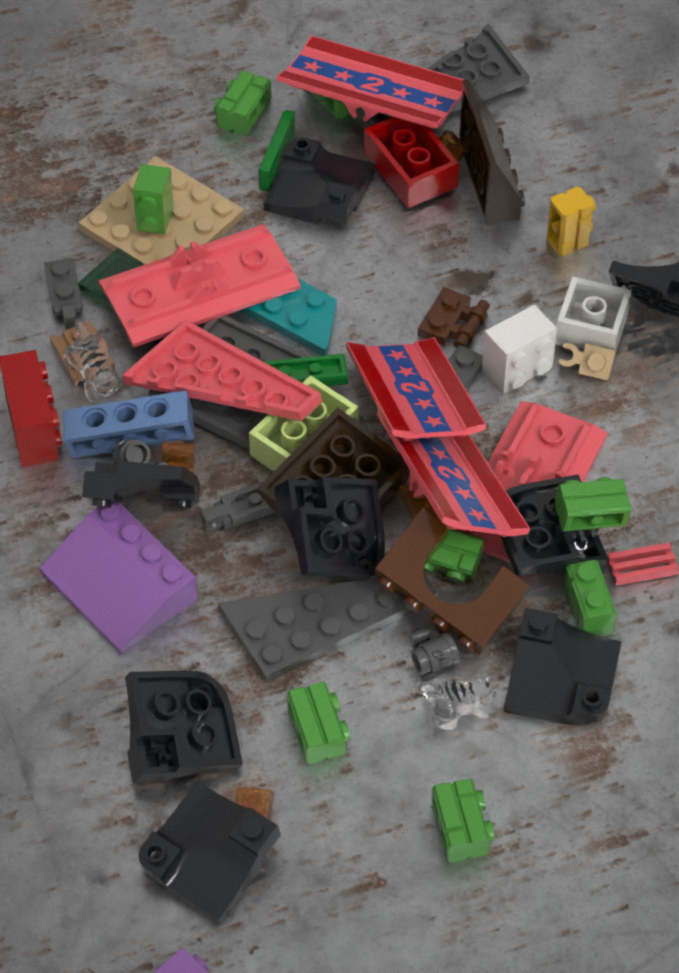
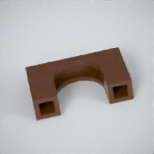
[374,508,530,655]

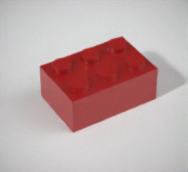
[364,117,459,208]
[0,349,63,468]

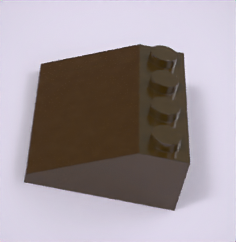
[459,79,525,225]
[257,407,410,526]

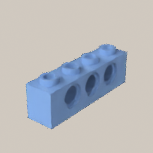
[63,390,195,459]

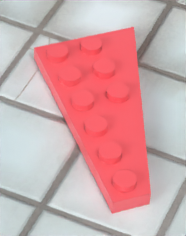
[122,320,323,421]

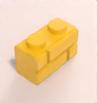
[546,186,596,257]

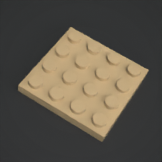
[78,156,245,267]

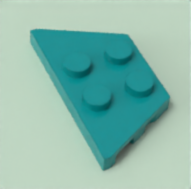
[239,278,337,356]

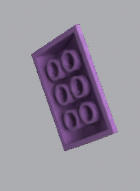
[39,503,198,654]

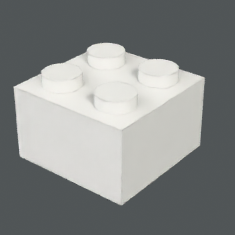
[555,276,632,351]
[482,304,557,394]

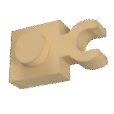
[559,343,617,381]

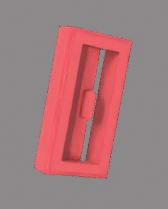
[607,542,679,586]

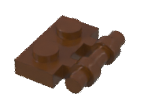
[418,287,490,348]

